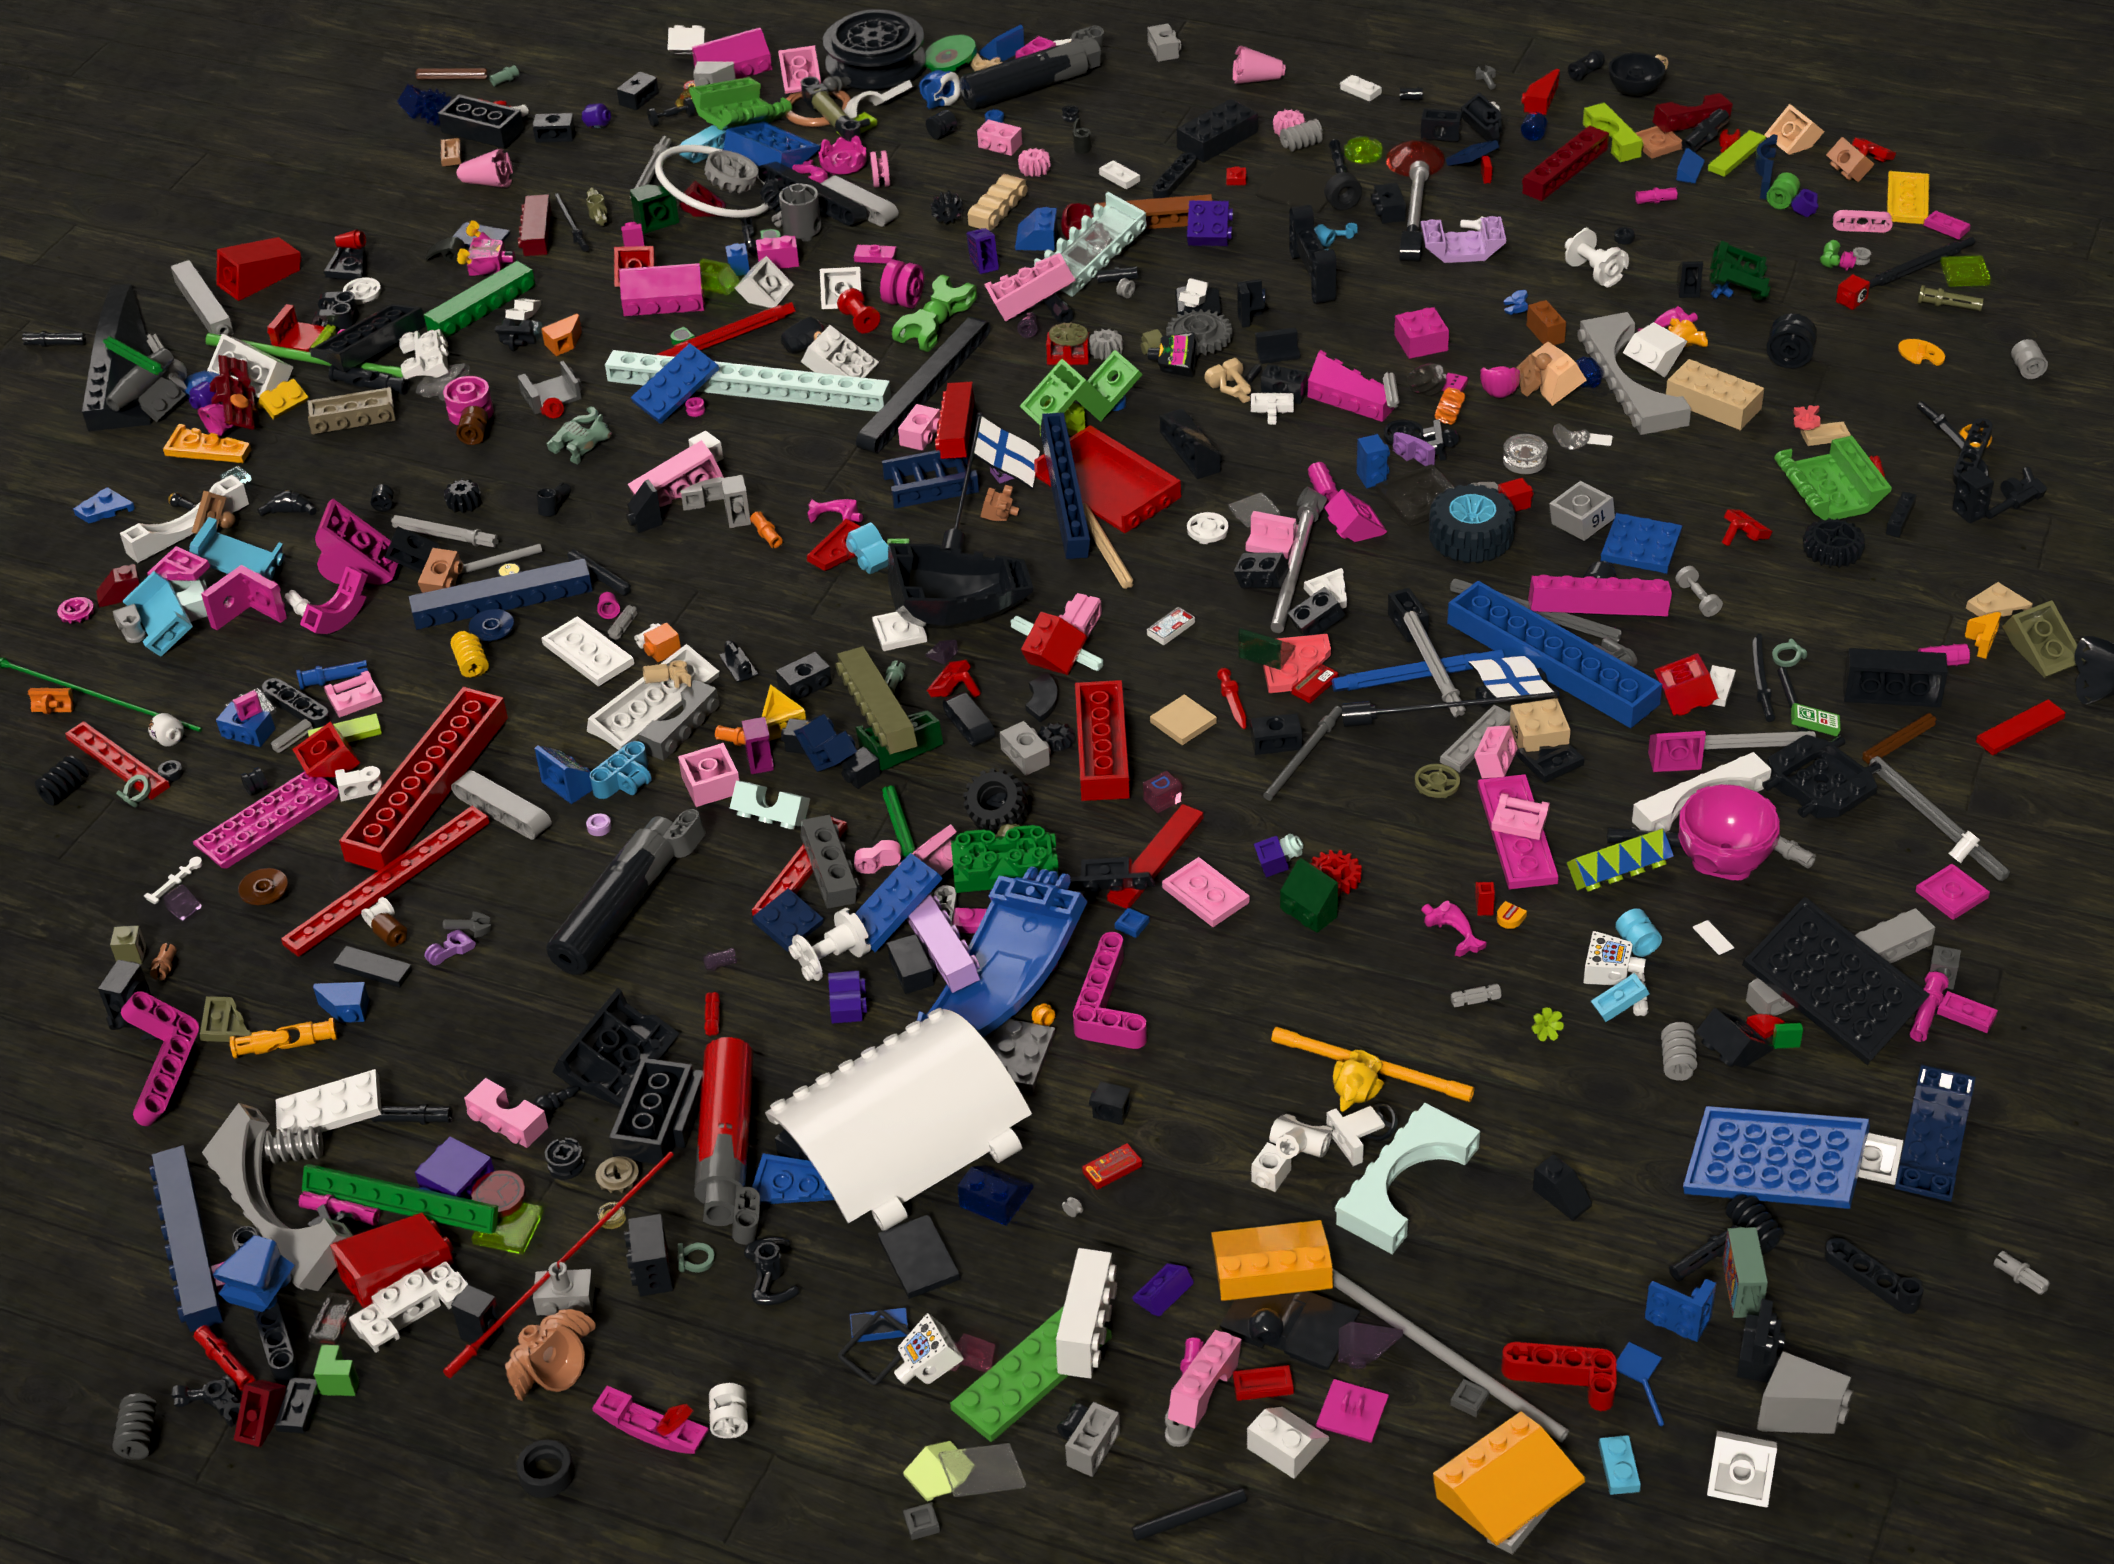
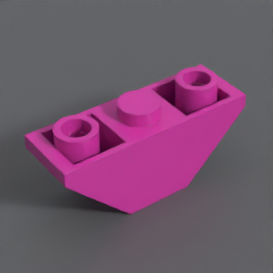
[621,222,644,247]

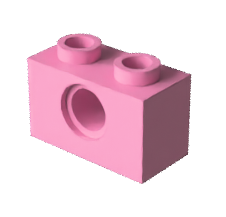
[898,404,940,451]

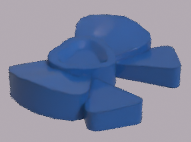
[1504,290,1528,315]

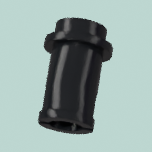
[1400,86,1423,101]

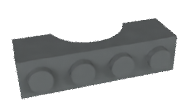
[638,679,719,761]

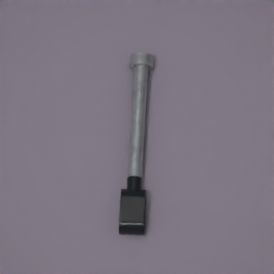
[1400,161,1429,261]

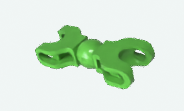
[892,274,977,352]

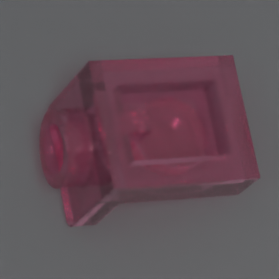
[950,1333,995,1373]

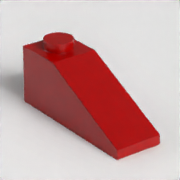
[1521,69,1560,115]

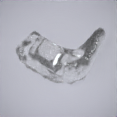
[1553,424,1590,450]

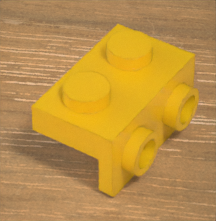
[258,378,309,420]

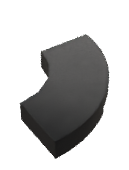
[1025,673,1058,723]

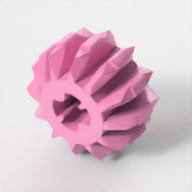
[1273,109,1305,137]
[1018,148,1051,178]

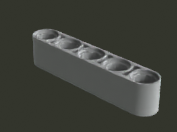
[820,175,899,227]
[451,770,552,840]

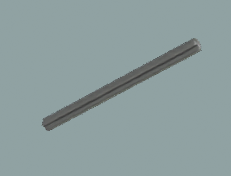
[1450,579,1622,643]
[1869,756,2010,881]

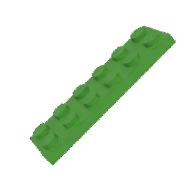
[950,1306,1111,1442]

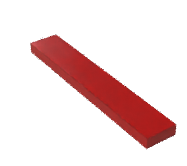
[65,721,170,800]
[1107,804,1204,909]
[752,816,847,916]

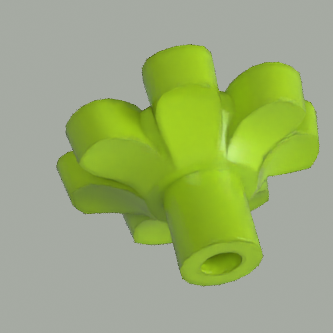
[1532,1007,1564,1041]

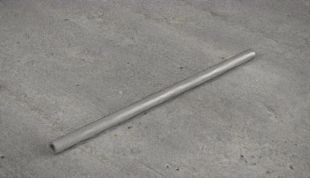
[1332,1268,1569,1442]

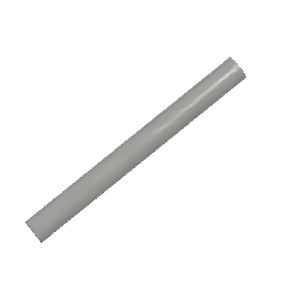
[459,544,542,575]

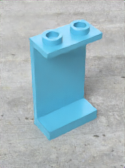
[190,517,285,580]
[123,571,193,657]

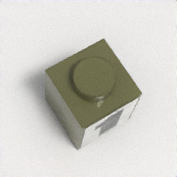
[110,926,146,964]

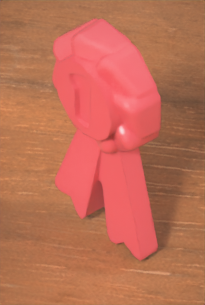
[1794,405,1820,430]

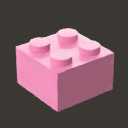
[678,743,739,807]

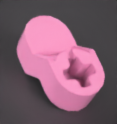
[854,840,901,874]

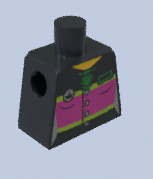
[1148,332,1198,377]

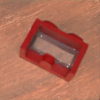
[1046,332,1089,365]

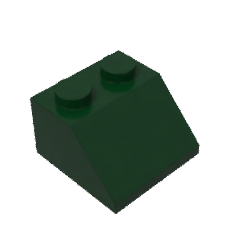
[630,184,679,234]
[1280,858,1338,933]

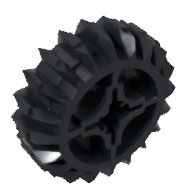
[1803,517,1865,568]

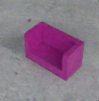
[742,717,774,774]

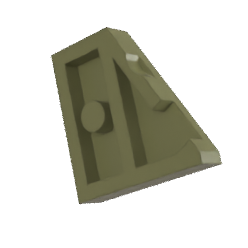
[200,996,251,1042]

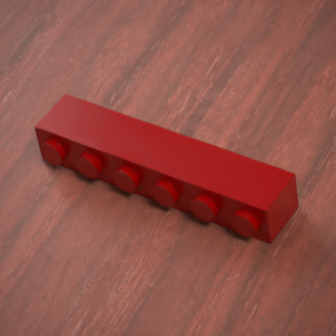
[935,382,975,459]

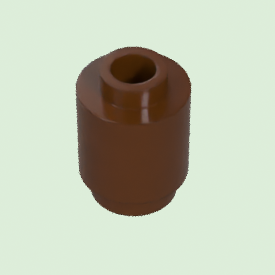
[371,913,407,947]

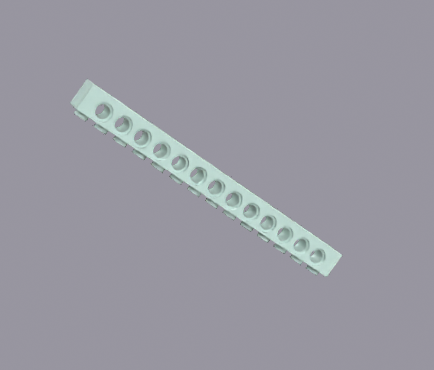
[605,350,891,412]

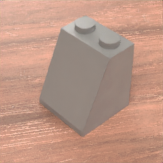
[1757,1352,1853,1434]

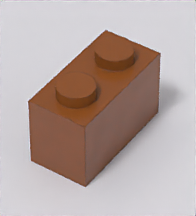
[1527,300,1566,345]

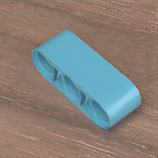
[679,125,726,163]

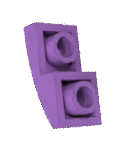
[1393,432,1435,468]

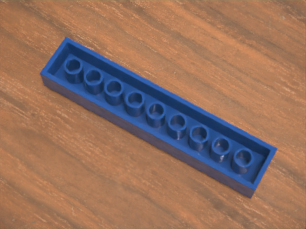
[1447,581,1662,728]

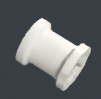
[361,897,395,928]

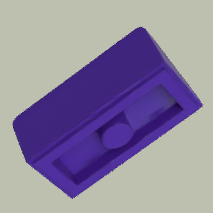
[1132,1263,1193,1317]

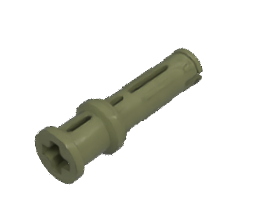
[1917,285,1984,311]

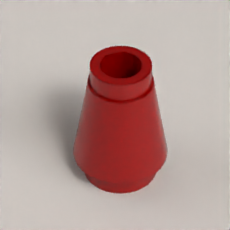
[335,230,366,249]

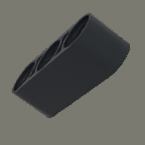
[942,692,995,747]

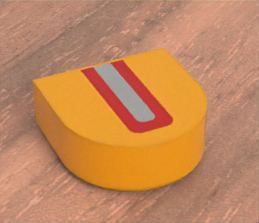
[1497,901,1527,929]

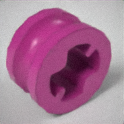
[685,397,705,417]

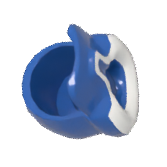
[919,70,960,109]

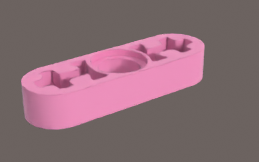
[1833,210,1893,233]

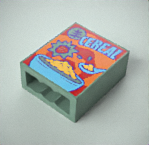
[1722,1227,1768,1318]

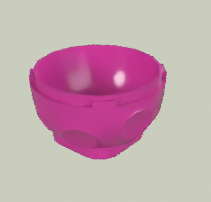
[1678,784,1779,880]

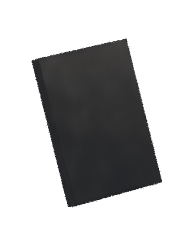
[878,1215,960,1299]

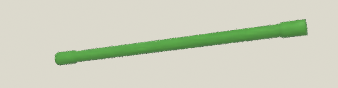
[206,333,404,378]

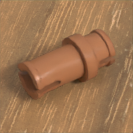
[150,943,177,980]

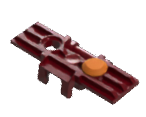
[209,355,258,430]

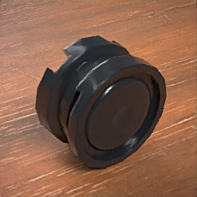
[545,1137,585,1180]

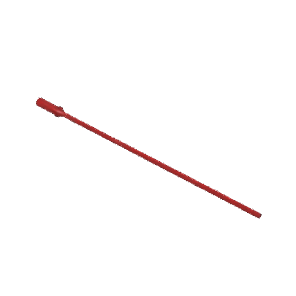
[443,1152,674,1378]

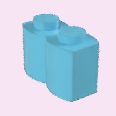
[846,522,888,575]

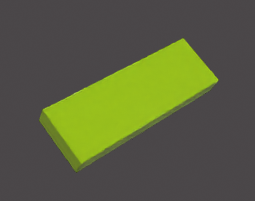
[308,714,382,742]

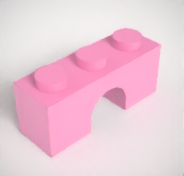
[464,1078,548,1148]

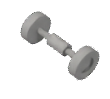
[1675,566,1723,617]

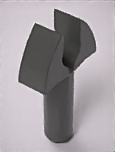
[1475,65,1496,90]
[442,912,491,938]

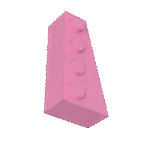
[985,253,1075,322]
[628,440,724,507]

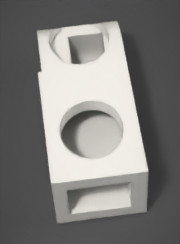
[335,766,383,802]

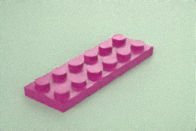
[1478,774,1558,889]

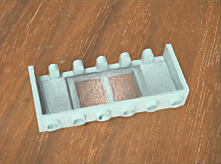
[1034,192,1147,297]

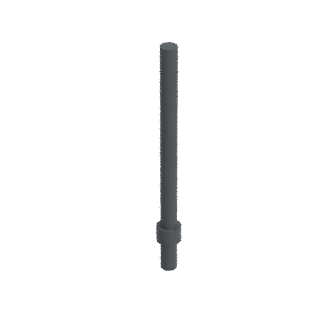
[1263,706,1342,801]

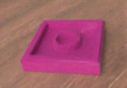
[1915,864,1990,920]

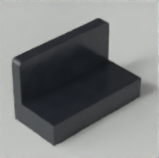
[1255,327,1300,364]

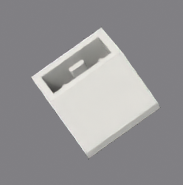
[668,25,712,54]

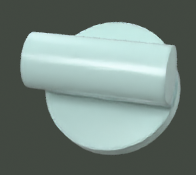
[1279,834,1303,862]

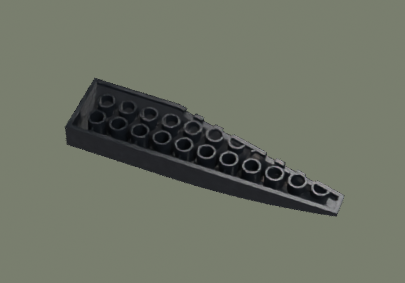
[82,283,152,431]

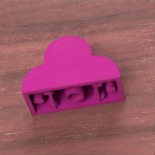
[315,499,398,585]

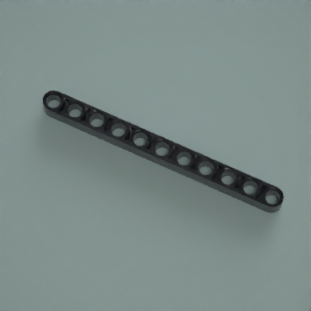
[856,317,990,453]

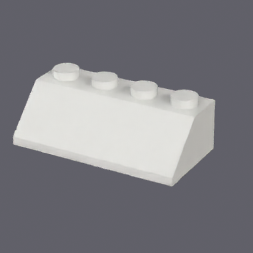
[207,334,293,398]

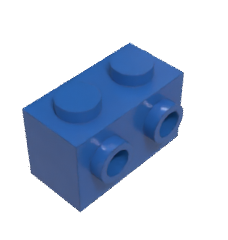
[1357,434,1390,488]

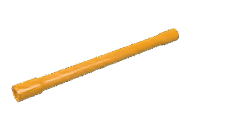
[1271,1027,1475,1102]

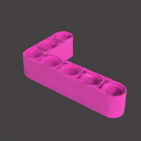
[1073,932,1147,1049]
[121,991,199,1126]

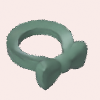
[1772,639,1807,667]
[116,775,151,808]
[677,1243,715,1273]

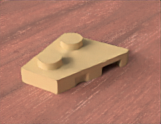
[1966,582,2033,616]

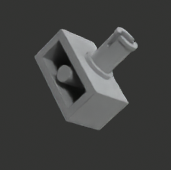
[533,1262,595,1316]

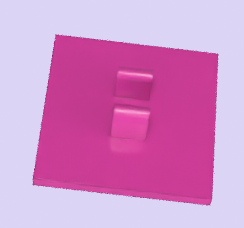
[1316,1379,1389,1443]

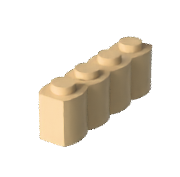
[968,174,1027,231]

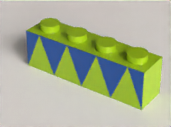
[1567,828,1674,892]

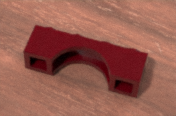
[1652,93,1733,133]

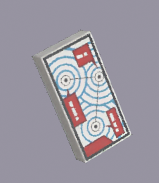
[1147,607,1195,645]

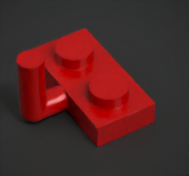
[1852,138,1896,162]
[1722,509,1773,546]
[927,660,981,697]

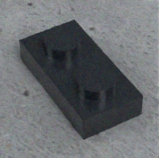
[275,1378,319,1433]

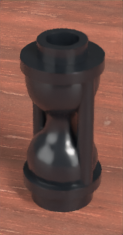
[1568,50,1605,81]

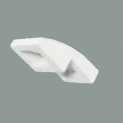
[506,298,541,320]

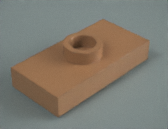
[441,138,461,166]

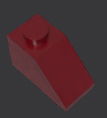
[679,180,726,217]
[96,564,141,608]
[234,1379,286,1447]

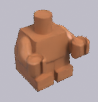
[981,485,1019,521]

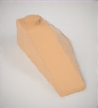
[1532,342,1586,406]

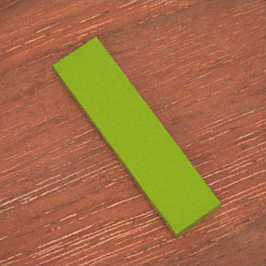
[1708,130,1766,177]

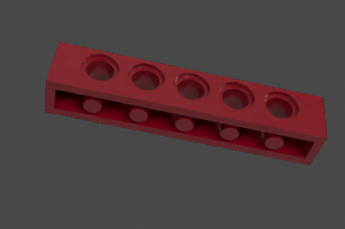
[1522,125,1609,201]

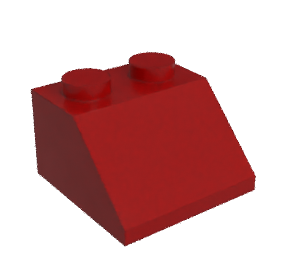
[1021,612,1088,675]
[292,721,360,777]

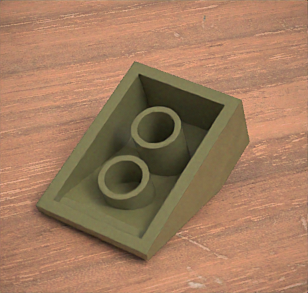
[2002,600,2085,678]

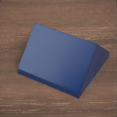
[979,25,1024,62]

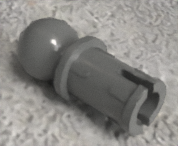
[823,76,851,92]

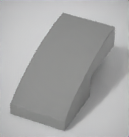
[681,477,724,510]

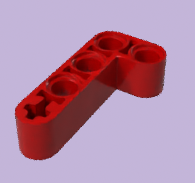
[1501,1342,1616,1411]

